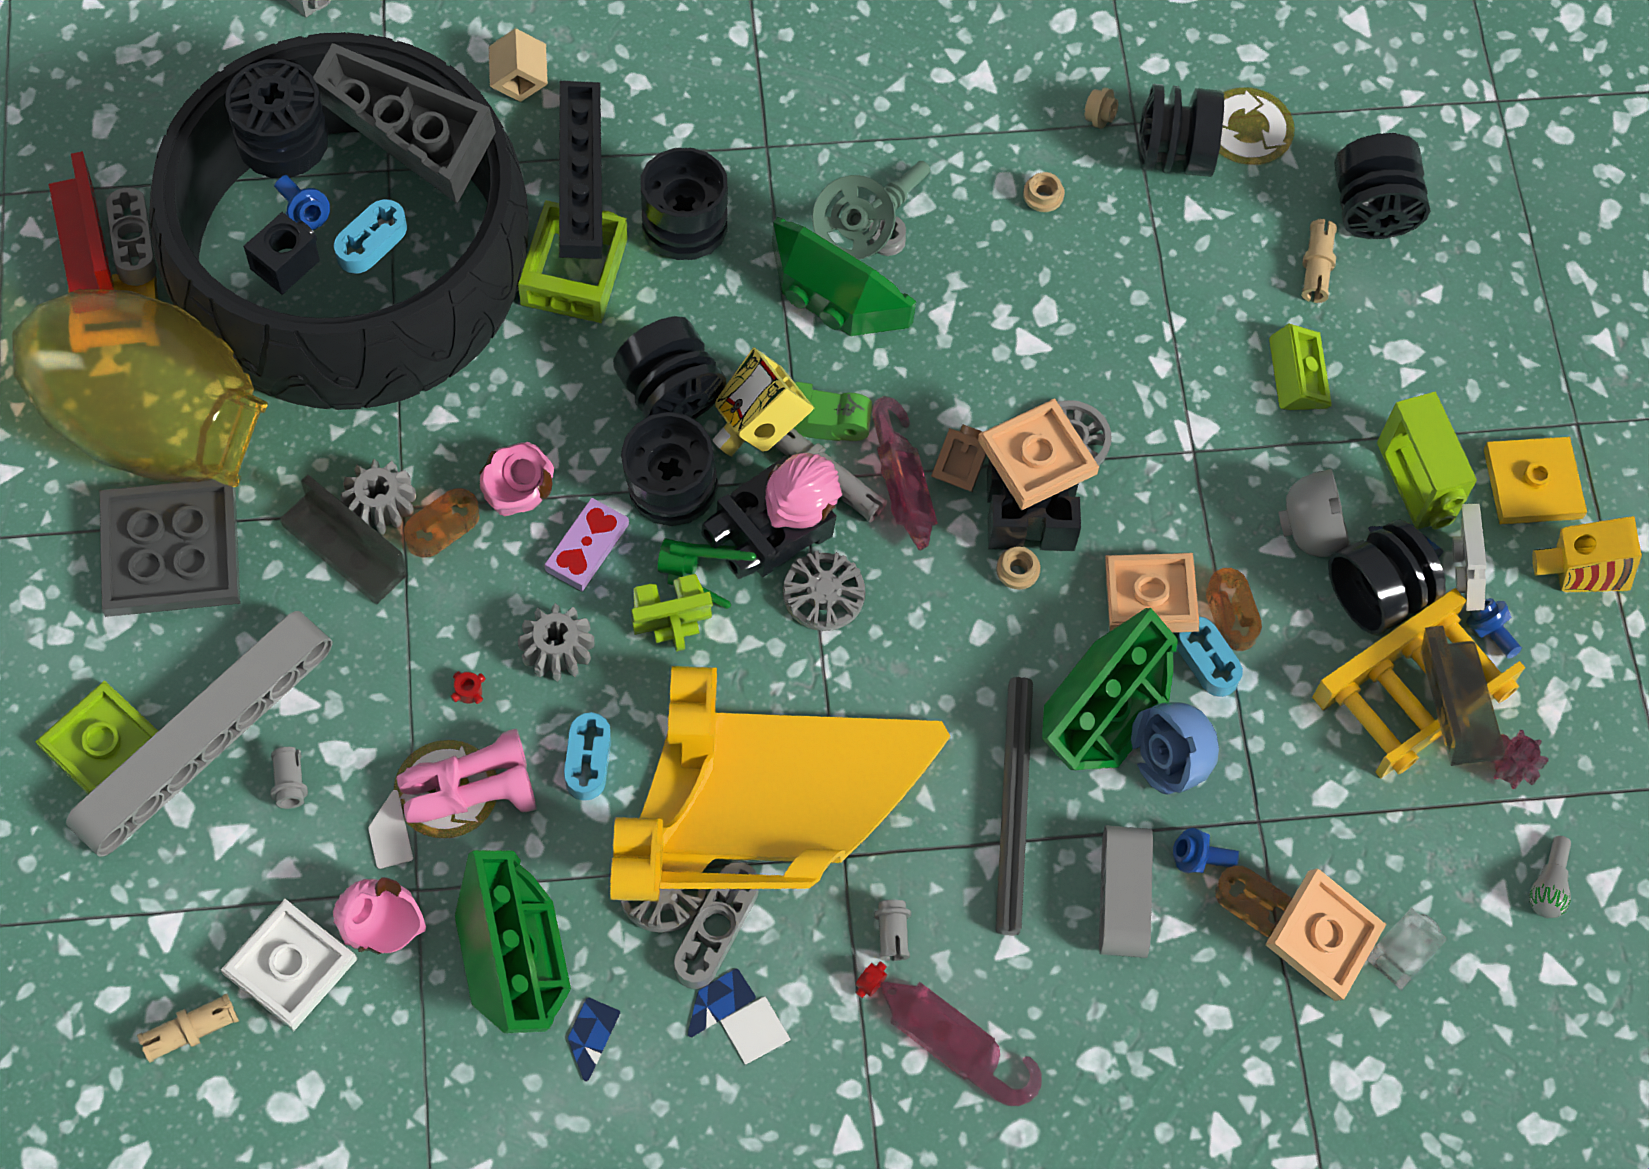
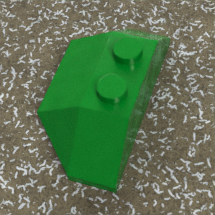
[772,217,916,336]
[1042,608,1178,770]
[455,850,571,1033]

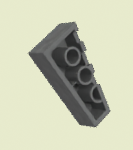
[313,43,496,204]

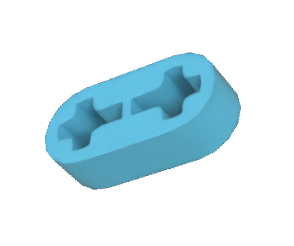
[334,199,407,274]
[1177,617,1243,697]
[564,712,611,801]

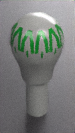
[1529,836,1571,918]

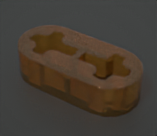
[404,488,480,558]
[1206,568,1262,651]
[1215,866,1292,938]

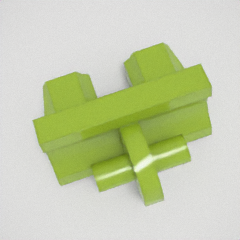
[631,574,713,652]

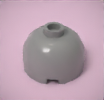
[1278,469,1350,557]

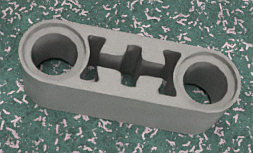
[1099,825,1153,958]

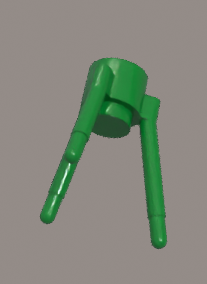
[657,538,756,609]

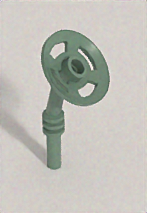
[812,161,930,260]

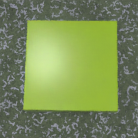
[35,680,158,794]

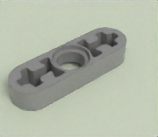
[106,188,157,286]
[674,862,759,989]

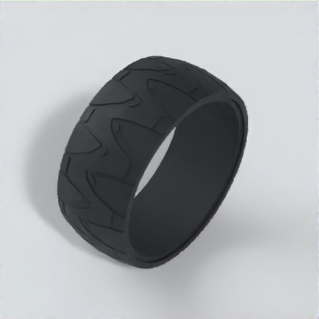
[149,32,529,410]

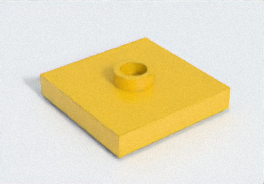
[1483,437,1587,524]

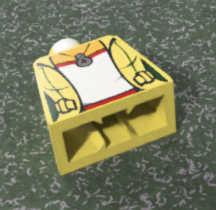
[712,348,814,456]

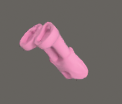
[396,729,537,823]

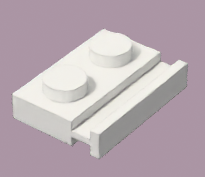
[1452,504,1486,611]

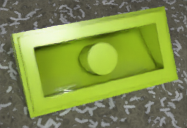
[1269,323,1332,410]

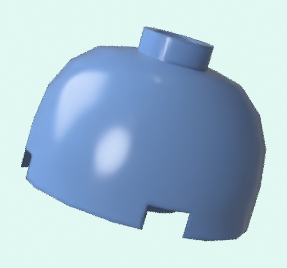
[1131,702,1219,795]

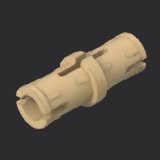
[1302,219,1337,303]
[137,993,239,1063]

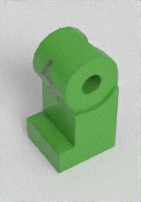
[794,381,873,441]

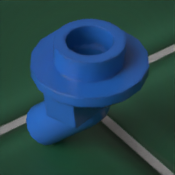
[274,175,330,230]
[1466,598,1522,659]
[1173,828,1239,873]

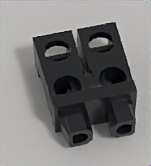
[701,456,837,579]

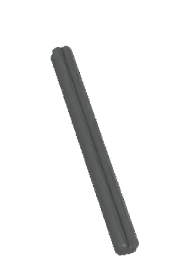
[996,677,1033,936]

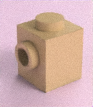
[489,28,548,102]

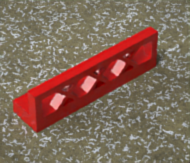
[48,151,118,313]

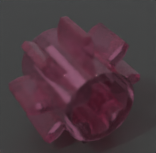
[1487,730,1548,789]

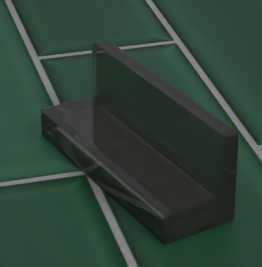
[280,475,407,605]
[1421,625,1505,766]

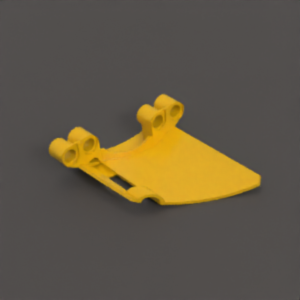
[610,666,950,902]

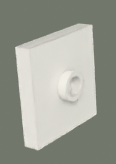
[221,899,357,1031]

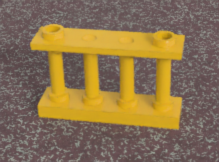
[1312,588,1526,779]

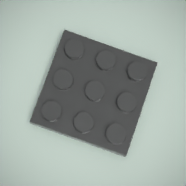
[99,478,240,617]

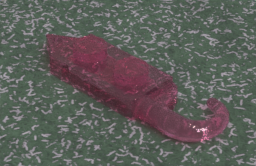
[872,396,938,551]
[881,982,1042,1106]

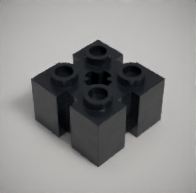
[987,459,1081,551]

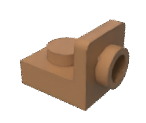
[931,424,987,492]

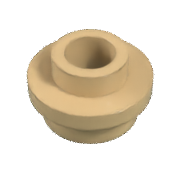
[1085,88,1118,129]
[1023,172,1065,212]
[996,547,1040,590]

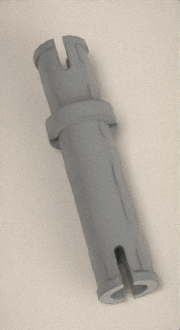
[773,428,887,523]

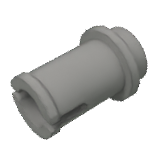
[271,747,308,809]
[874,900,911,961]

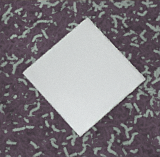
[721,996,791,1065]

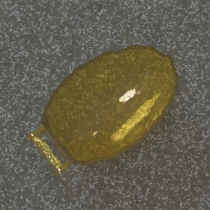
[12,289,268,487]

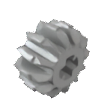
[340,459,416,535]
[518,603,595,682]

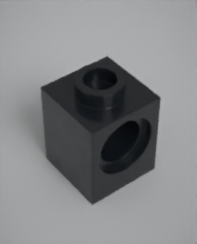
[244,212,320,295]

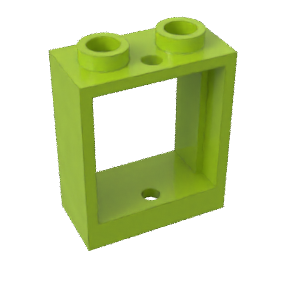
[518,200,627,323]
[1377,391,1477,529]

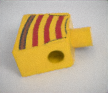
[1532,516,1642,592]

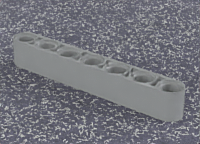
[66,611,333,857]

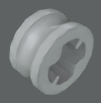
[869,217,906,256]

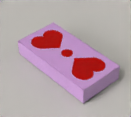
[545,498,629,592]

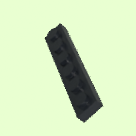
[559,81,602,259]

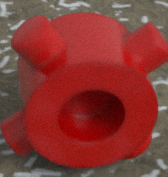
[450,671,486,704]
[855,961,887,998]

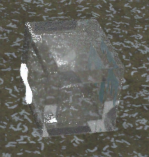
[1367,907,1447,991]

